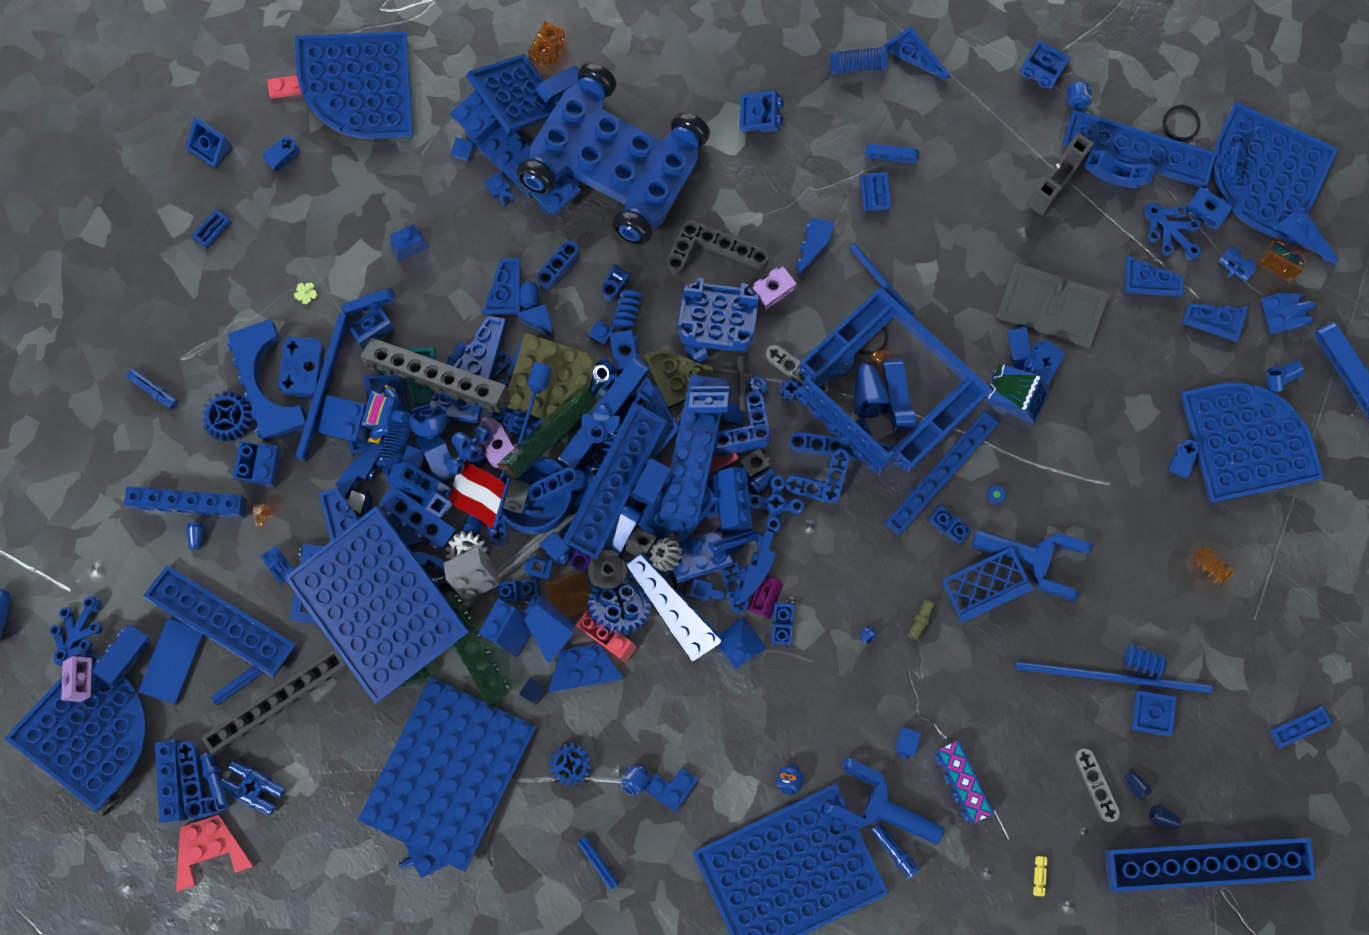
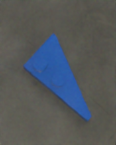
[883,26,950,80]

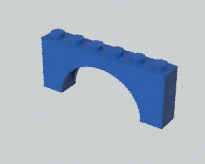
[227,319,307,442]

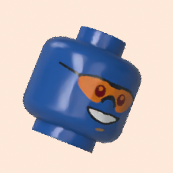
[776,764,804,795]

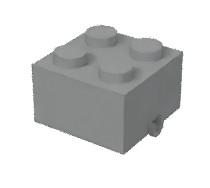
[443,547,499,602]

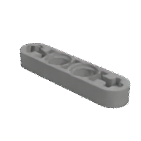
[766,345,829,394]
[1074,749,1120,822]

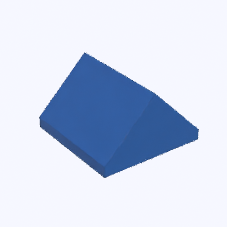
[185,116,232,167]
[348,306,395,350]

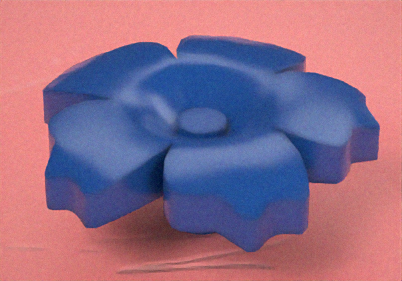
[746,375,768,393]

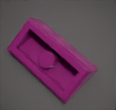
[748,576,784,619]

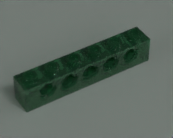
[443,591,510,705]

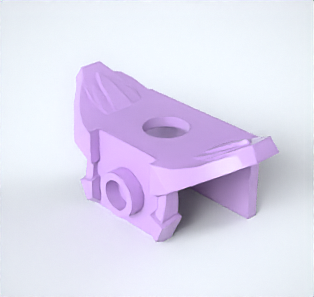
[480,416,522,469]

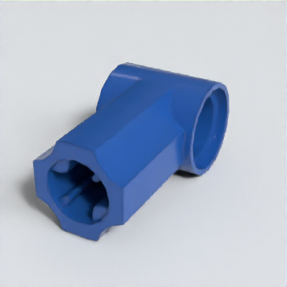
[1266,360,1304,392]

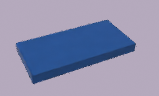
[138,618,204,705]

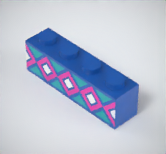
[934,740,994,824]

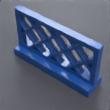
[941,547,1033,623]

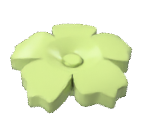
[294,283,317,304]

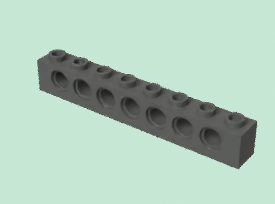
[361,337,510,413]
[201,649,349,755]

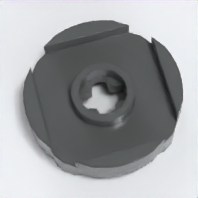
[588,550,627,589]

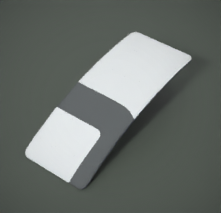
[348,491,365,518]

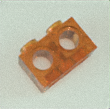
[528,21,566,69]

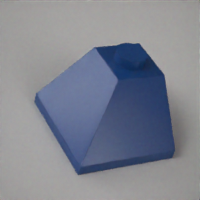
[717,617,767,671]

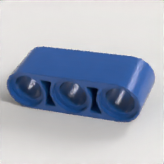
[535,66,579,105]
[537,240,579,290]
[528,468,585,503]
[601,504,642,558]

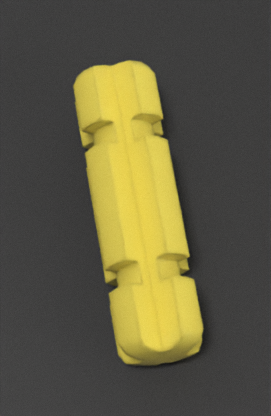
[1033,856,1048,896]

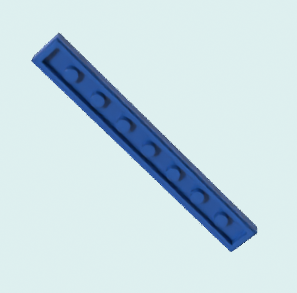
[295,313,349,462]
[885,411,999,536]

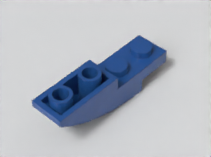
[335,444,387,501]
[733,530,776,605]

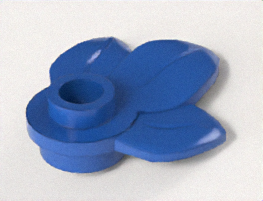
[581,405,620,443]

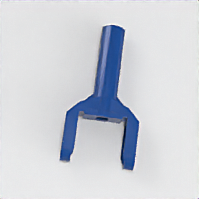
[972,529,1093,601]
[822,758,944,845]

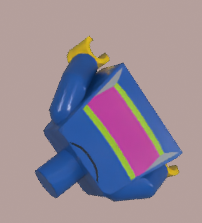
[361,385,409,444]

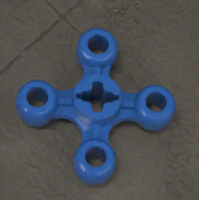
[446,425,492,475]
[749,476,804,533]

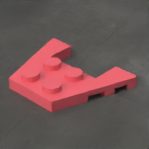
[176,815,254,891]

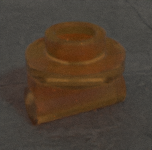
[253,504,271,526]

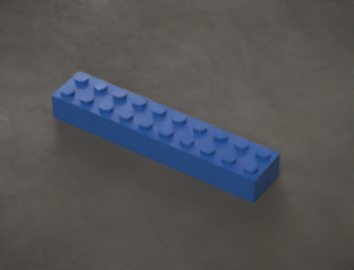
[1104,838,1316,892]

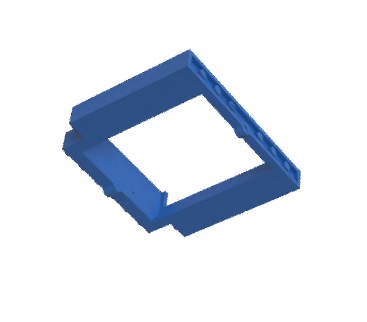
[797,287,992,475]

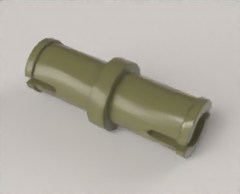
[908,600,936,641]

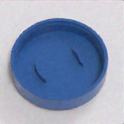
[499,456,574,534]

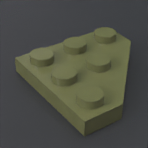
[644,349,717,408]

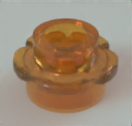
[871,349,888,366]

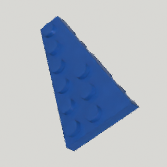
[429,316,507,424]

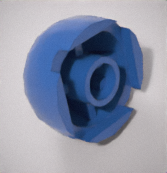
[408,404,448,439]

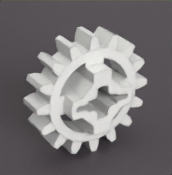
[445,531,488,559]

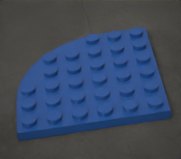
[295,31,413,139]
[1213,102,1338,246]
[1180,383,1324,504]
[4,650,146,813]

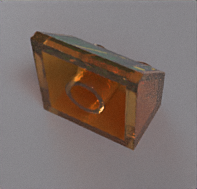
[1257,239,1306,282]

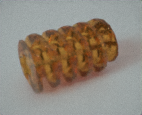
[1189,546,1235,587]

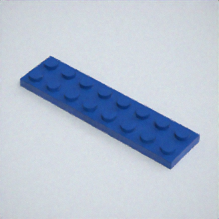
[1062,109,1217,188]
[660,375,729,525]
[562,402,667,560]
[143,565,297,678]

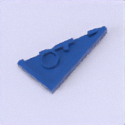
[1273,206,1339,264]

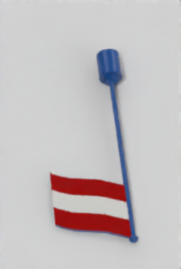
[449,363,552,534]

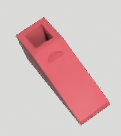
[576,610,637,663]

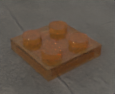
[545,571,589,617]

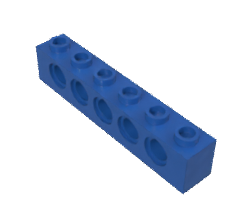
[124,487,247,518]

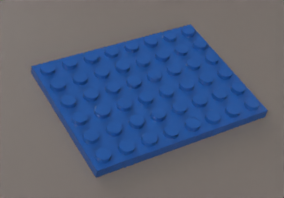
[284,506,470,704]
[358,677,536,872]
[692,784,889,935]

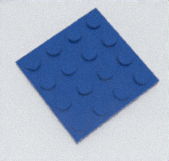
[466,54,559,134]

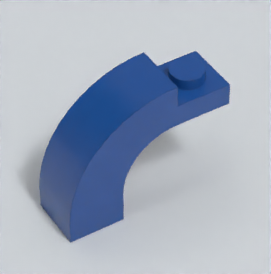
[1084,150,1156,188]

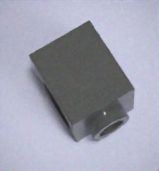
[739,449,770,478]
[503,479,530,513]
[625,527,657,557]

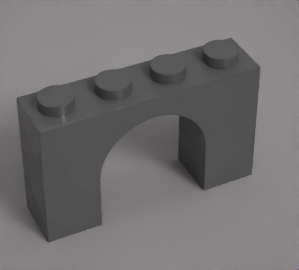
[1027,132,1094,216]

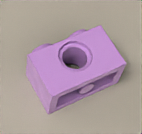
[752,267,797,310]
[61,656,92,702]

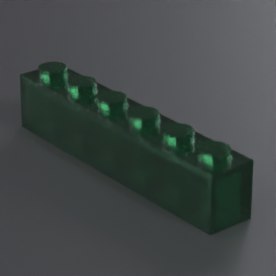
[497,387,598,479]

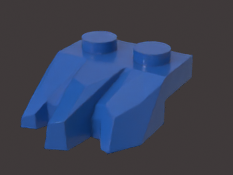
[1261,291,1316,335]

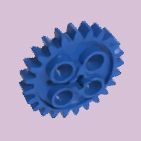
[587,577,651,635]

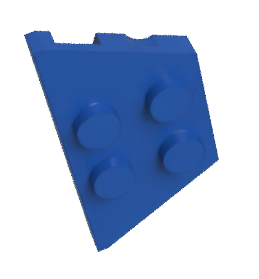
[549,644,624,693]

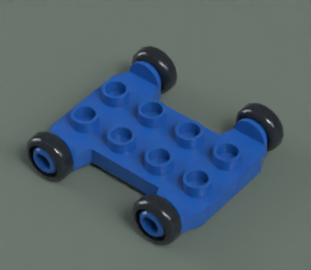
[516,62,710,246]

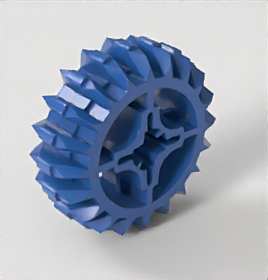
[201,391,253,442]

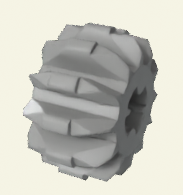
[650,538,683,572]

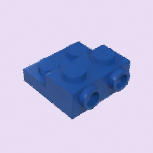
[1019,40,1071,89]
[740,90,784,133]

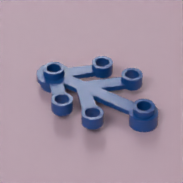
[1144,202,1201,260]
[50,596,103,666]

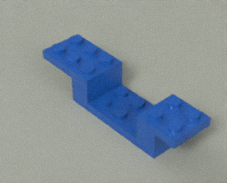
[450,90,581,216]

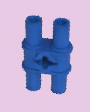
[221,760,286,816]

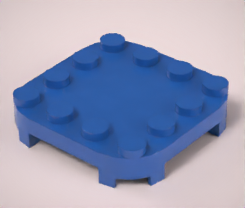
[678,278,758,352]

